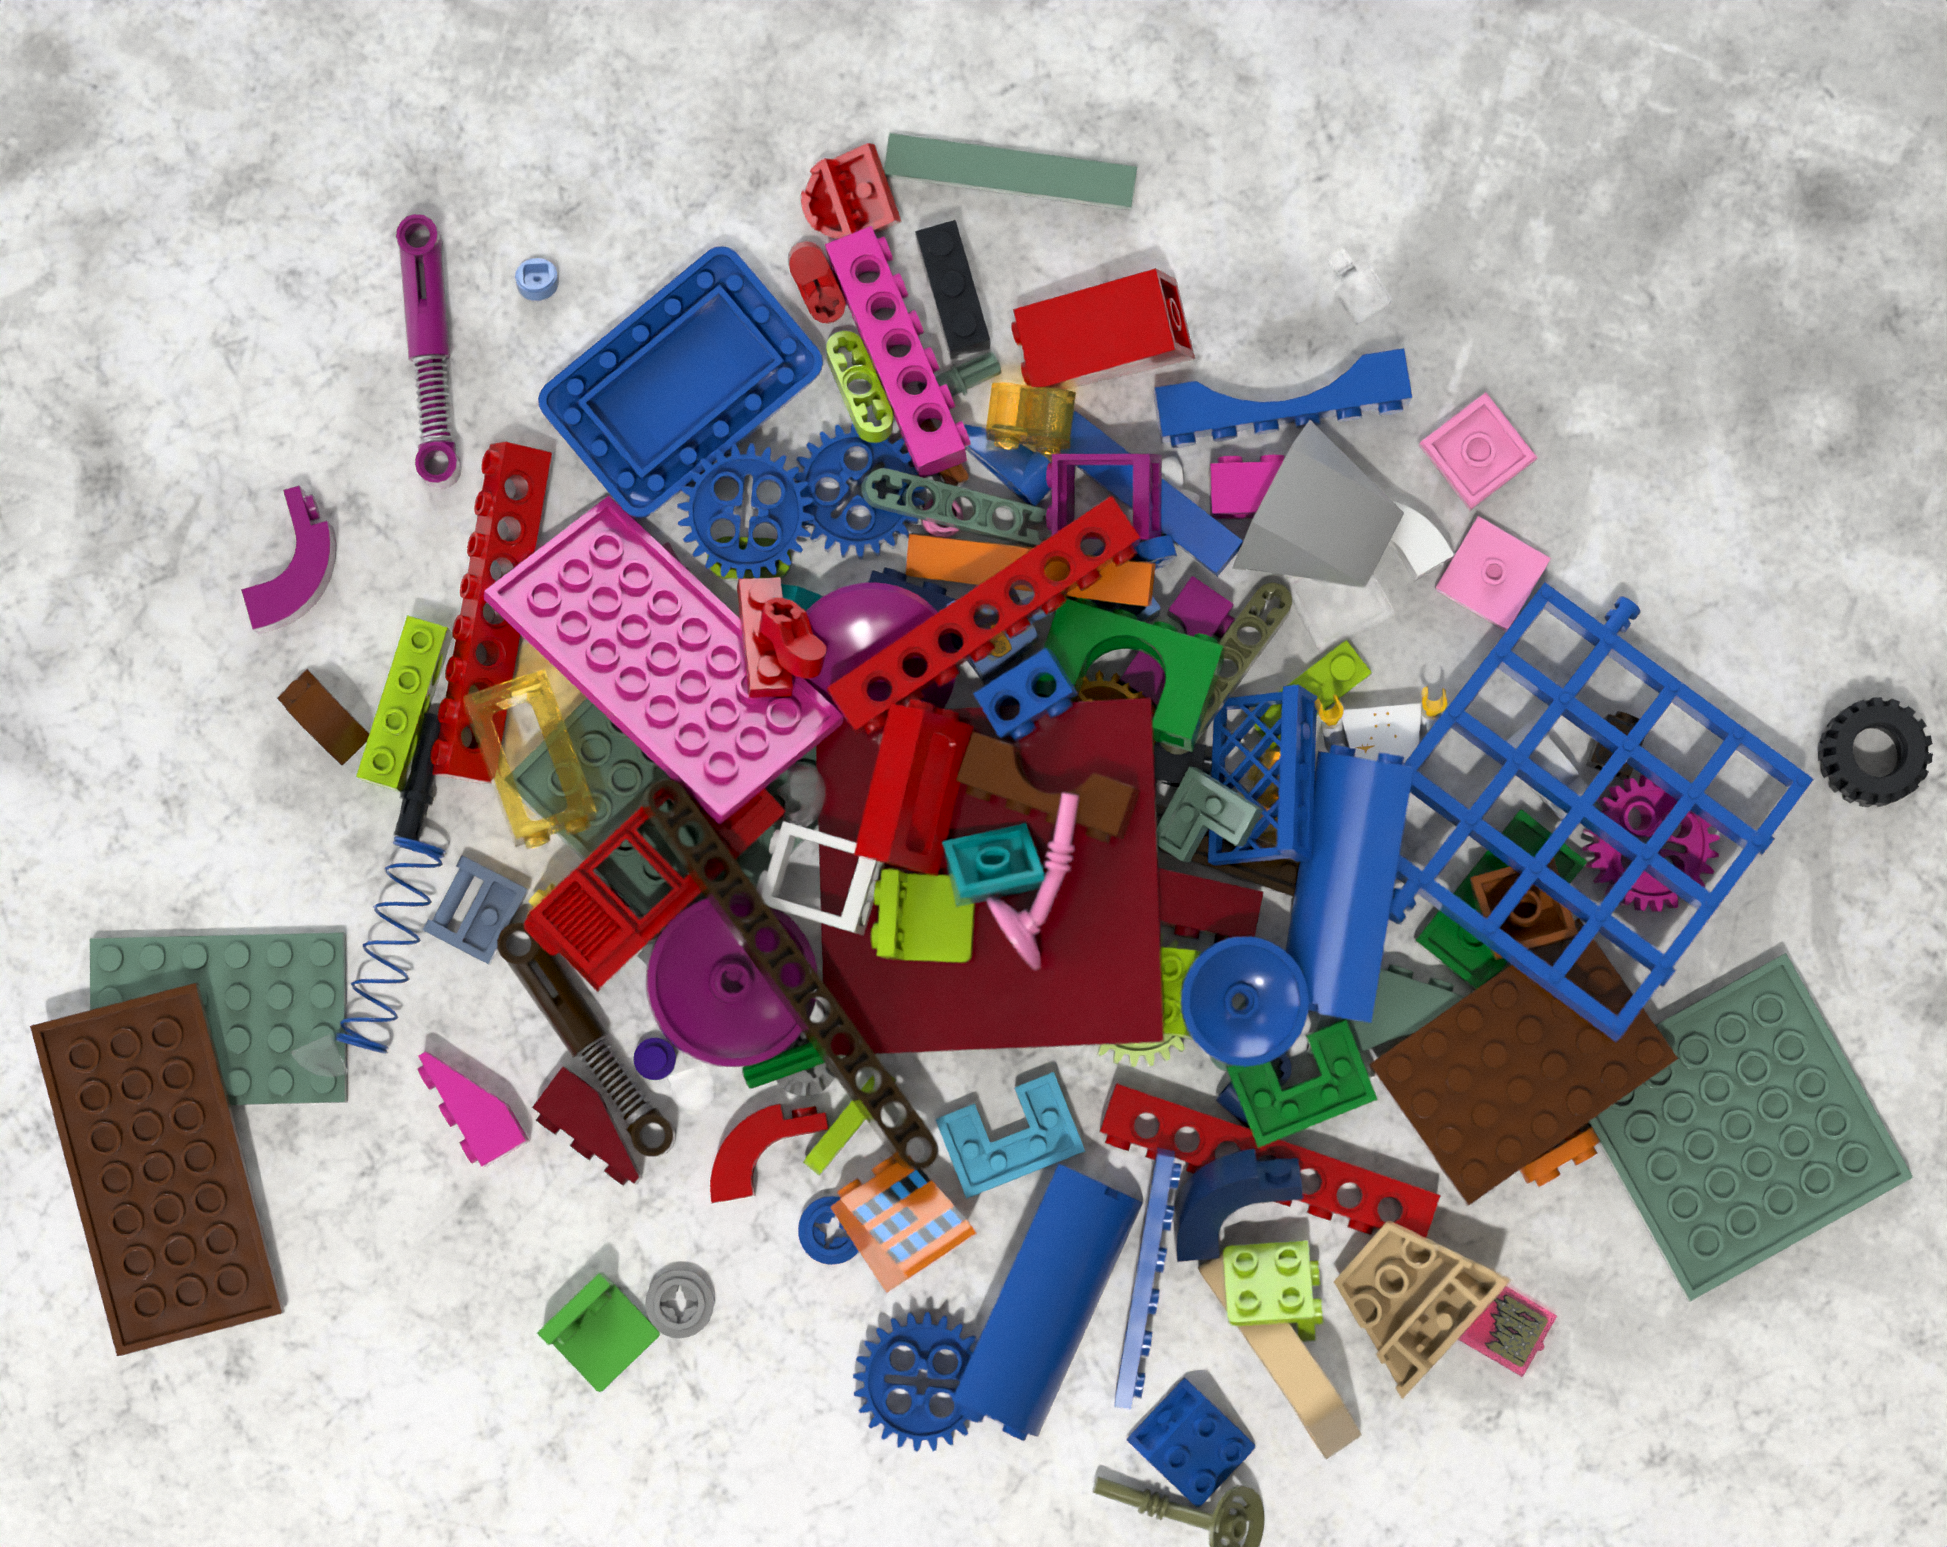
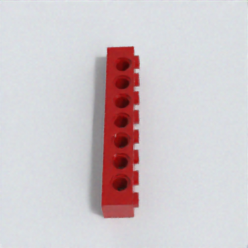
[431,442,552,784]
[827,496,1141,735]
[1099,1083,1441,1238]

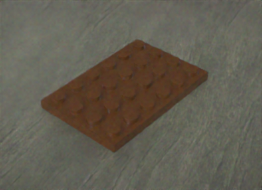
[1368,918,1679,1206]

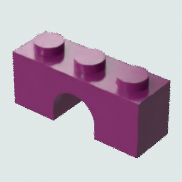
[1119,576,1235,710]

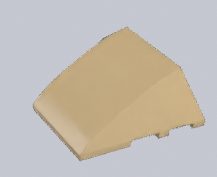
[1334,1221,1512,1399]

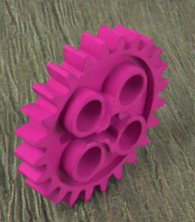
[1582,775,1720,912]

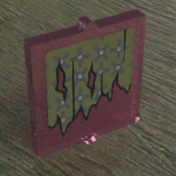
[1458,1286,1557,1377]

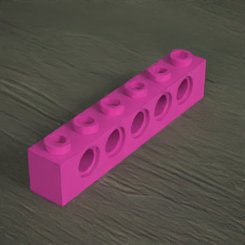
[825,226,971,478]

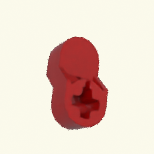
[788,241,846,324]
[759,598,827,679]

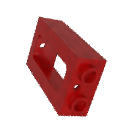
[854,699,974,877]

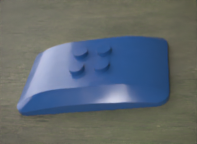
[538,246,823,518]

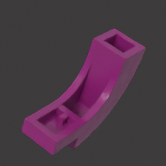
[241,486,336,635]

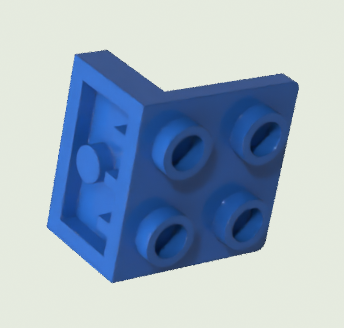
[1126,1378,1256,1507]

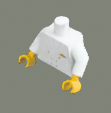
[1315,686,1447,765]

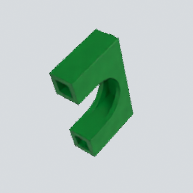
[1036,597,1224,752]

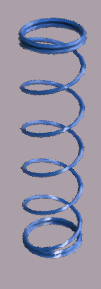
[335,836,446,1054]

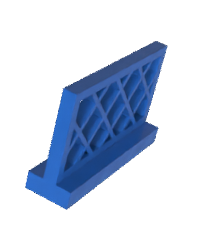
[1208,685,1317,865]

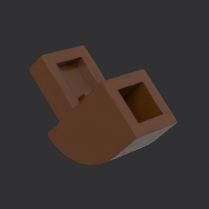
[277,669,370,766]

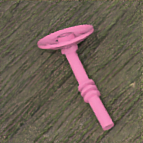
[987,793,1079,970]

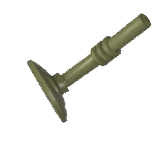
[1092,1477,1265,1547]

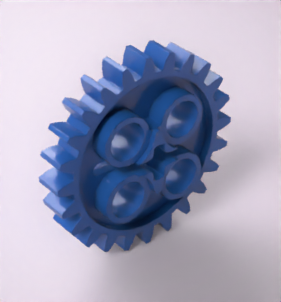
[793,423,926,559]
[677,443,814,579]
[853,1312,979,1452]

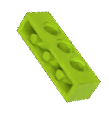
[356,615,453,793]

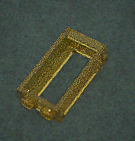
[464,669,597,849]

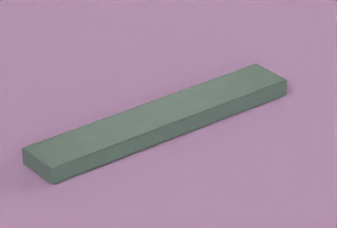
[884,133,1137,210]

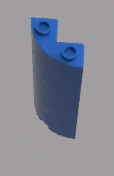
[1285,745,1414,1023]
[951,1164,1143,1441]

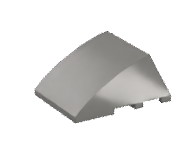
[1232,420,1404,588]

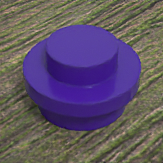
[633,1038,676,1080]

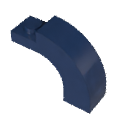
[1173,1149,1303,1262]

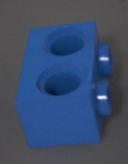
[973,648,1078,741]

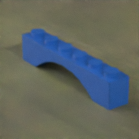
[1153,348,1412,448]

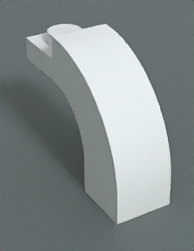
[1388,501,1454,582]

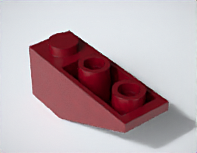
[532,1066,643,1186]

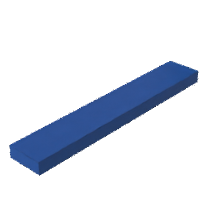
[1023,391,1243,577]

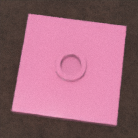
[1419,392,1537,511]
[1434,516,1551,631]

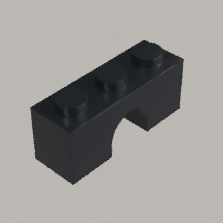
[915,220,990,360]

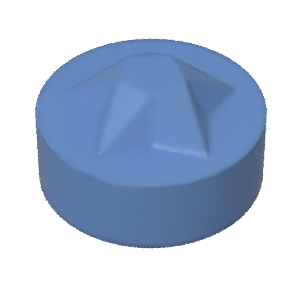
[515,258,559,301]

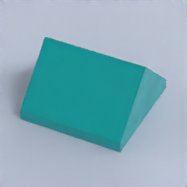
[942,823,1045,907]

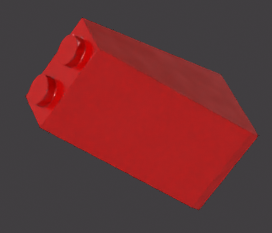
[1011,268,1195,395]

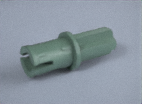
[917,352,1001,397]

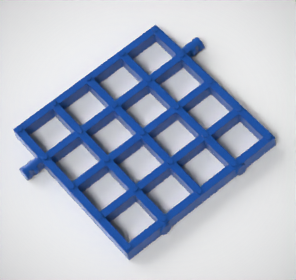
[1389,582,1814,1042]

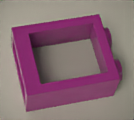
[1046,454,1162,539]

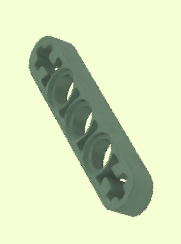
[861,468,1051,548]

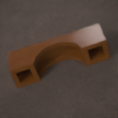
[956,732,1140,843]

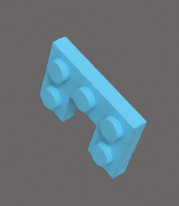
[935,1072,1085,1199]

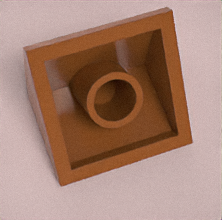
[1470,858,1578,960]

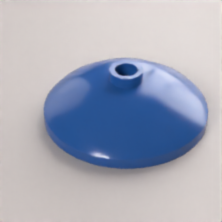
[1180,937,1309,1066]

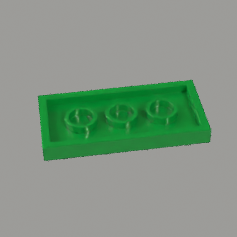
[1414,809,1587,990]

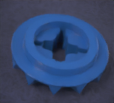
[798,1196,859,1265]

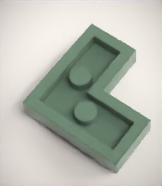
[1157,767,1263,862]

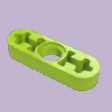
[826,331,893,443]
[803,1073,897,1176]

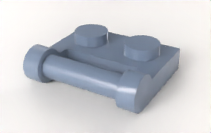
[423,855,529,965]

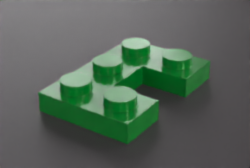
[1226,1019,1378,1148]

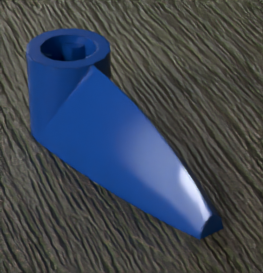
[964,425,1052,506]

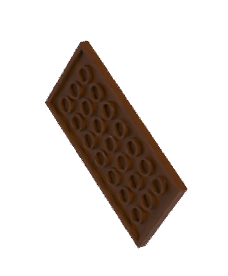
[30,982,285,1357]

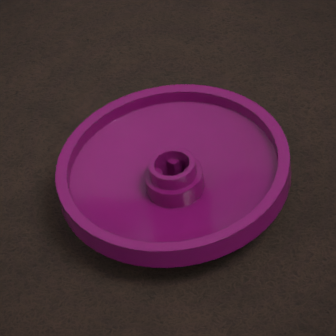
[804,583,956,715]
[646,895,818,1067]

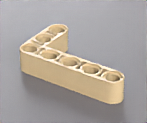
[1197,1244,1362,1460]

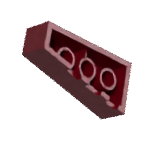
[1158,868,1264,944]

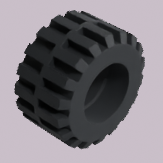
[1818,697,1933,807]

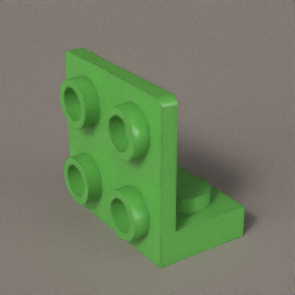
[537,1272,660,1392]

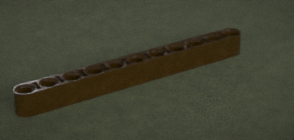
[642,779,939,1169]

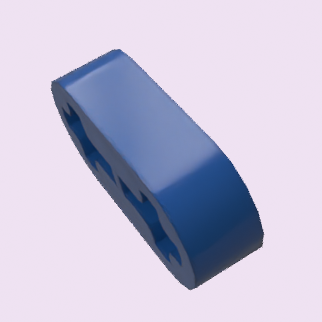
[1130,535,1177,570]

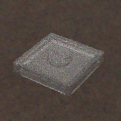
[1281,573,1395,655]

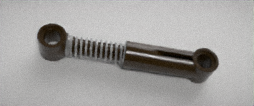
[497,923,676,1157]

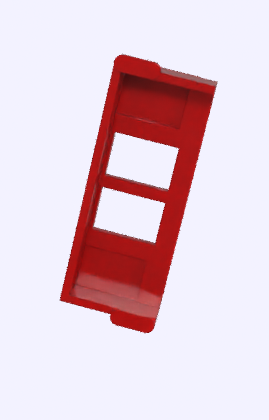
[524,779,786,992]

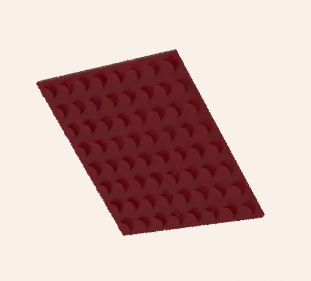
[816,698,1165,1056]

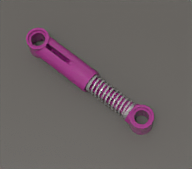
[396,214,462,489]

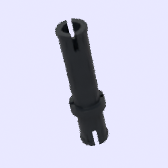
[393,713,441,842]

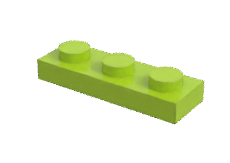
[1246,640,1372,751]

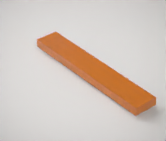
[905,533,1156,606]

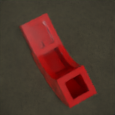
[710,1103,829,1204]

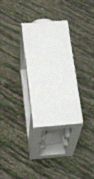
[757,822,885,935]

